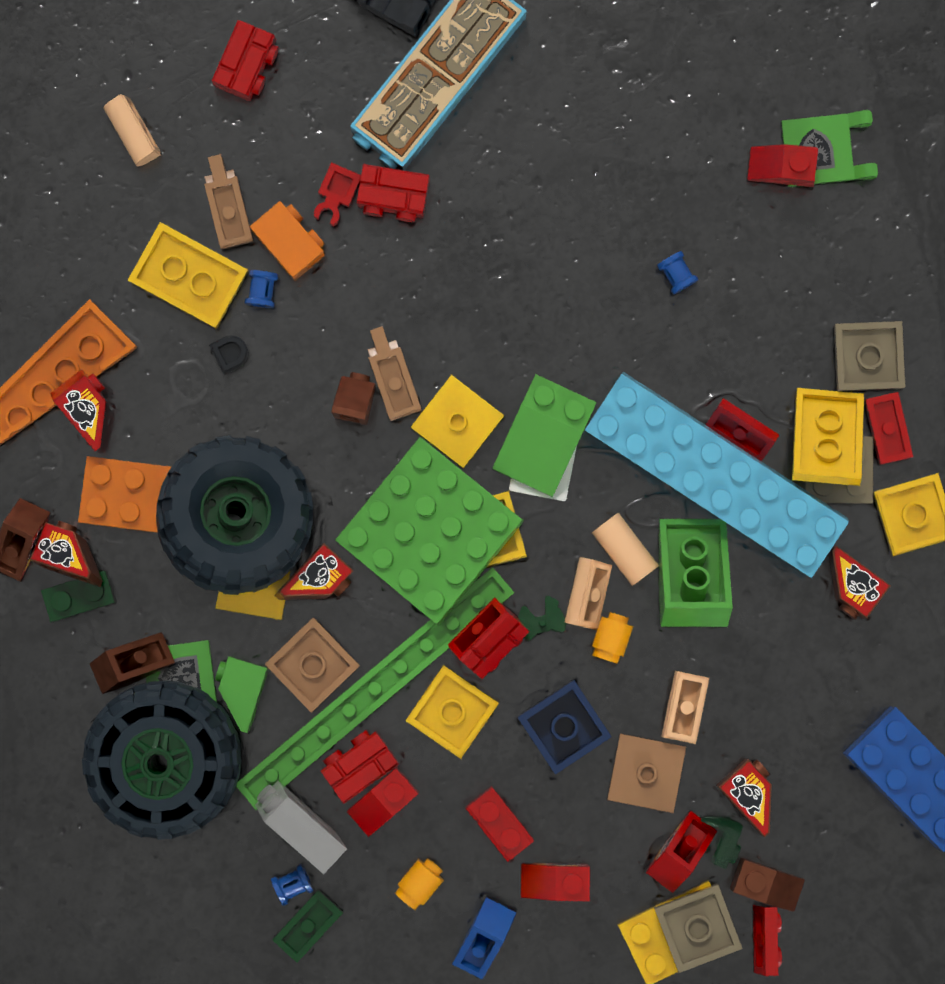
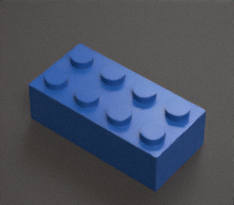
[843,706,945,852]

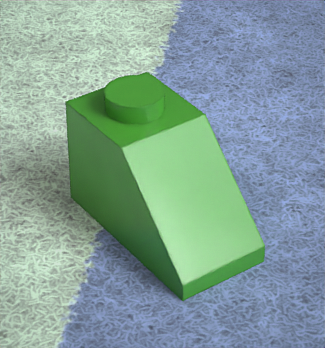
[215,656,269,733]

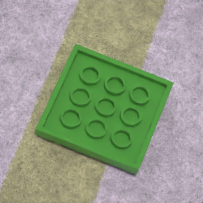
[335,437,524,626]

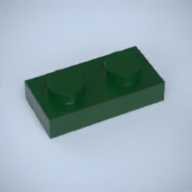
[41,571,116,623]
[272,889,343,963]

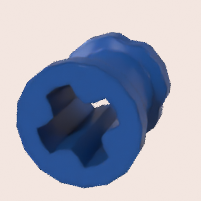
[657,251,699,295]
[245,270,279,308]
[271,864,314,906]

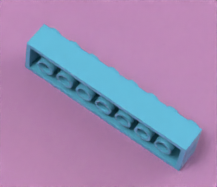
[585,372,849,578]

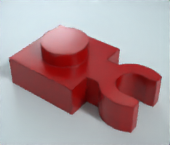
[314,162,361,226]

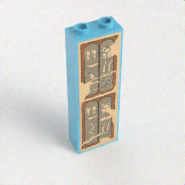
[350,0,527,171]

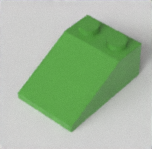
[492,374,597,497]
[659,519,733,627]

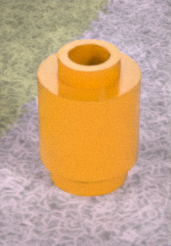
[592,612,633,664]
[395,858,444,910]

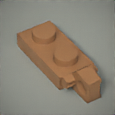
[204,154,254,250]
[368,326,422,421]

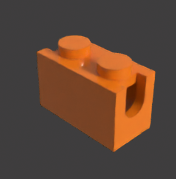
[249,201,325,281]

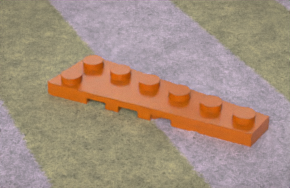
[0,299,137,445]

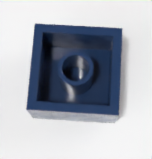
[517,680,612,775]

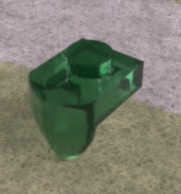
[700,817,743,869]

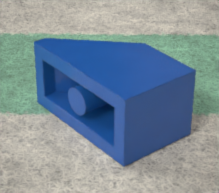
[452,897,516,979]

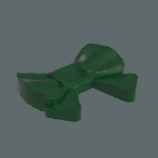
[518,596,566,642]

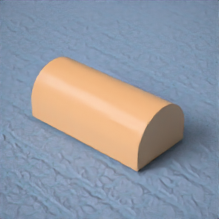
[103,94,161,166]
[592,512,659,586]
[564,557,612,630]
[661,671,709,744]

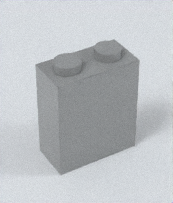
[255,780,347,874]

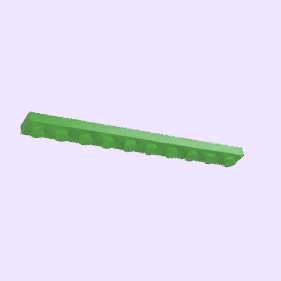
[236,567,514,810]

